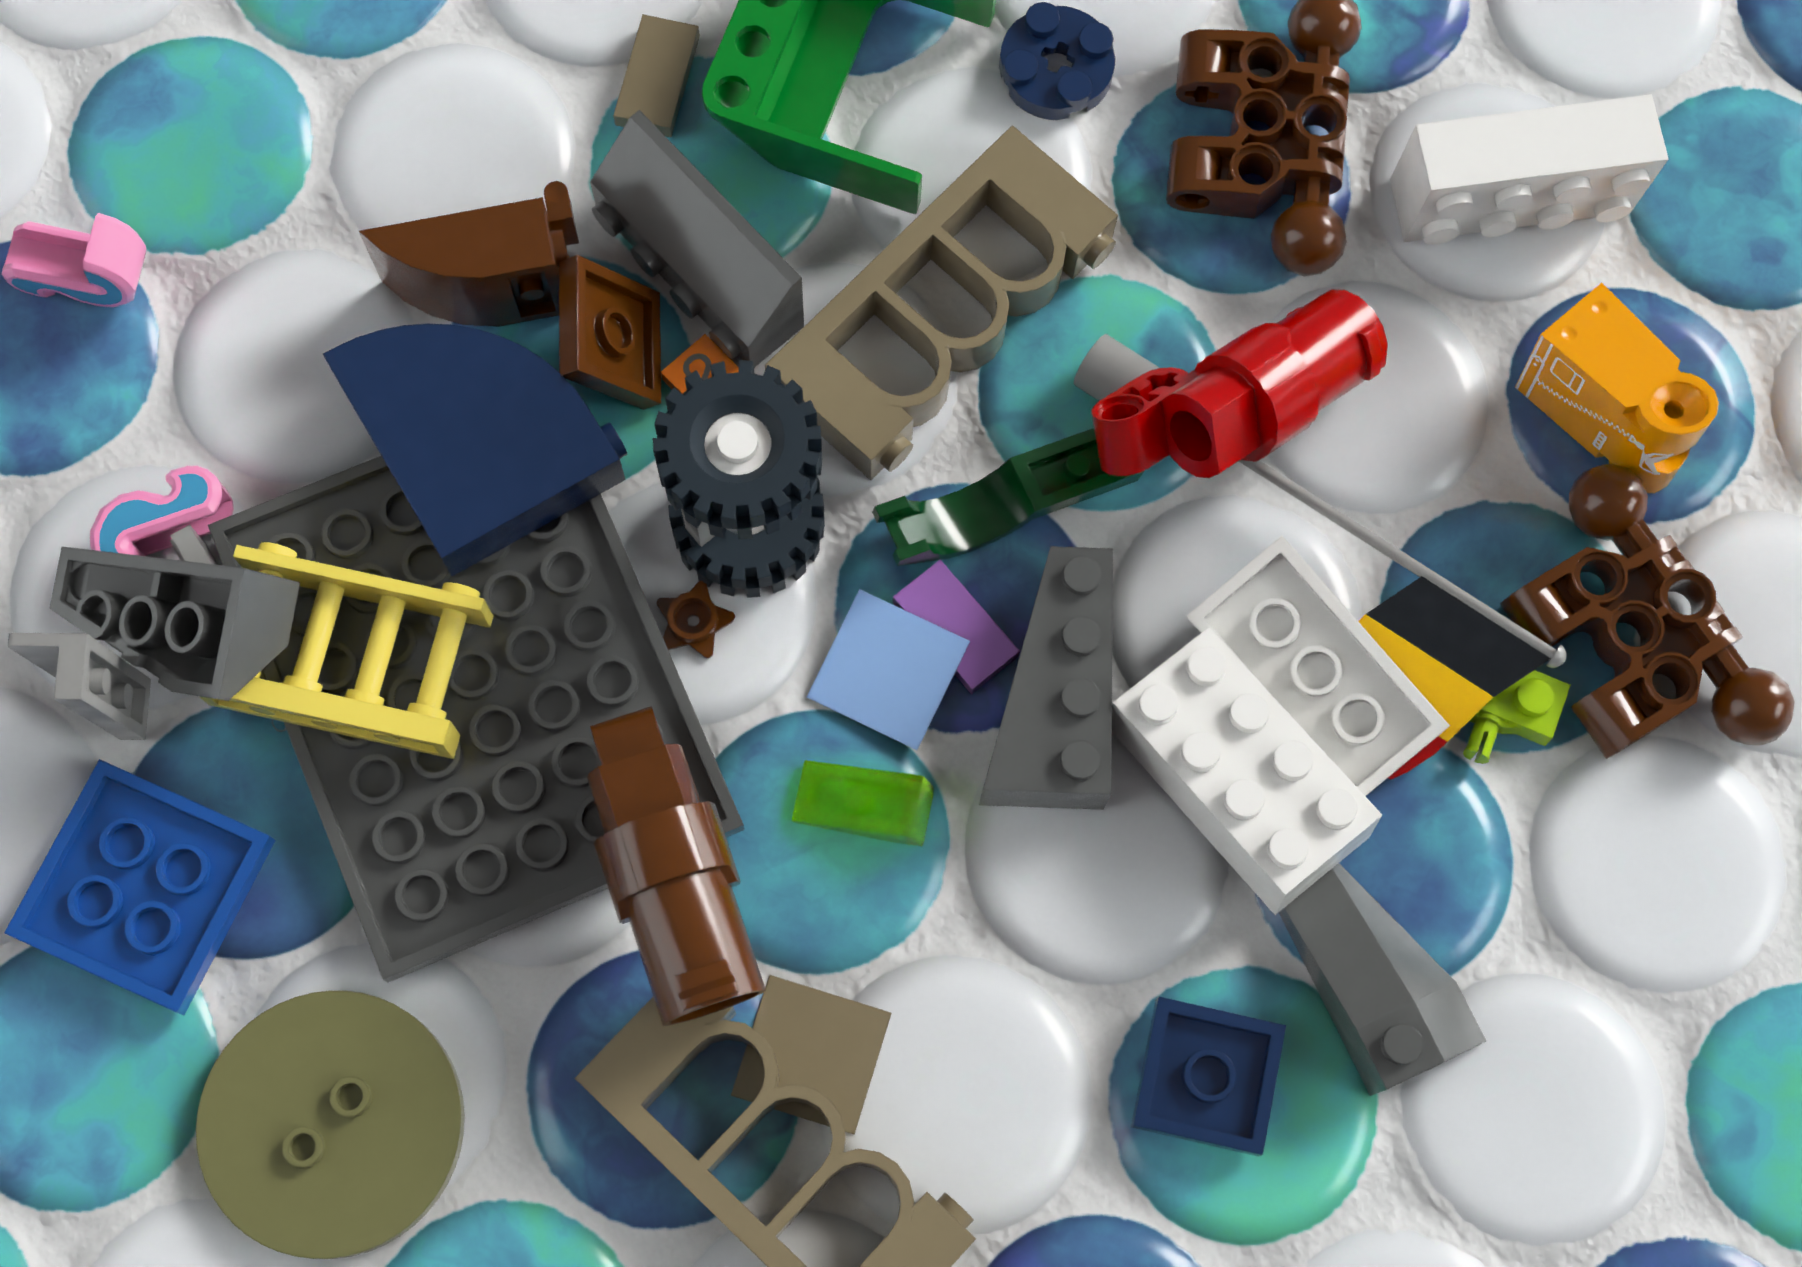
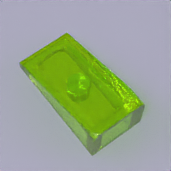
[792,760,934,847]

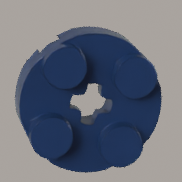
[999,2,1116,120]

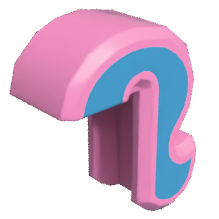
[2,213,146,307]
[90,466,234,556]

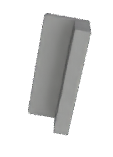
[8,633,151,740]

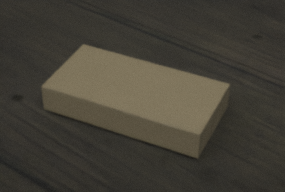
[613,14,700,137]

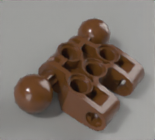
[1166,0,1362,277]
[1500,464,1795,759]

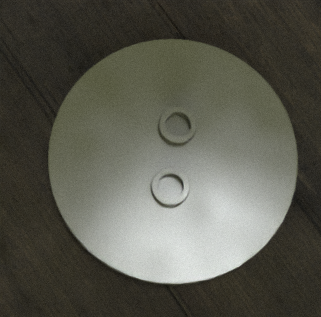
[196,991,465,1259]

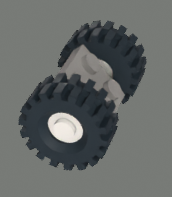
[653,360,825,598]

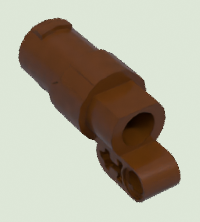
[587,706,766,1026]

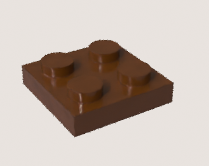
[559,255,661,410]

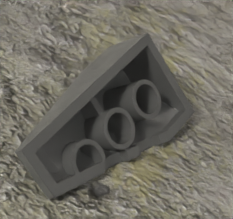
[49,547,300,701]
[1279,863,1486,1096]

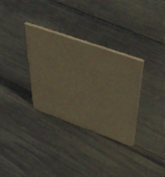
[731,975,892,1135]

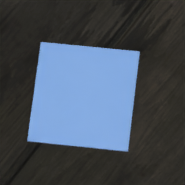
[807,589,970,750]

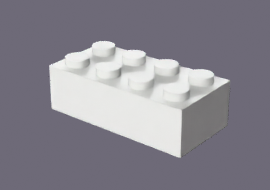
[1390,94,1669,245]
[1112,627,1382,915]

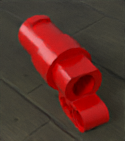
[1091,289,1388,478]

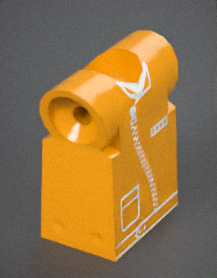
[1515,282,1719,494]

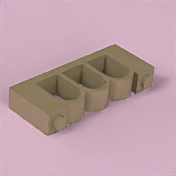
[765,125,1118,480]
[575,996,976,1267]

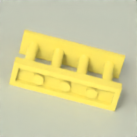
[199,542,493,759]

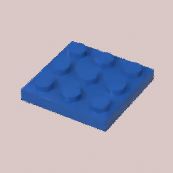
[4,759,276,1016]

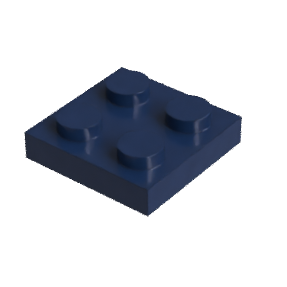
[1131,997,1286,1157]

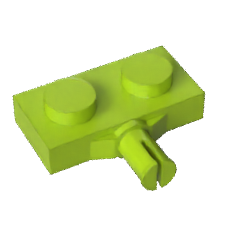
[1463,670,1571,764]

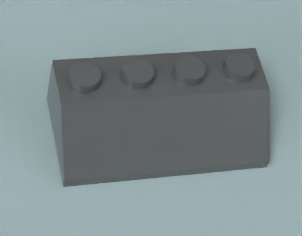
[590,110,804,368]

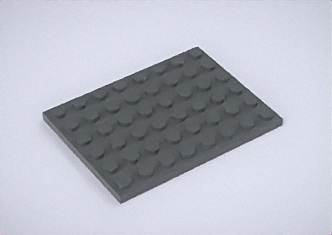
[208,456,745,983]

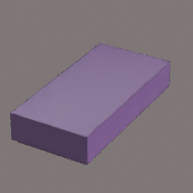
[893,560,1020,695]

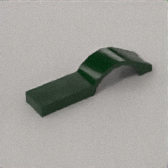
[872,428,1144,566]

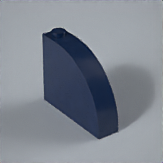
[323,323,628,577]

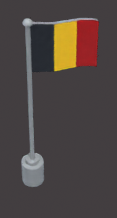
[1073,334,1566,780]

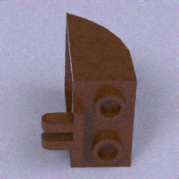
[359,181,579,327]

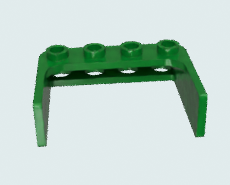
[702,0,996,214]

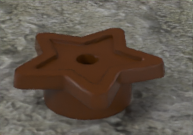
[656,581,735,658]

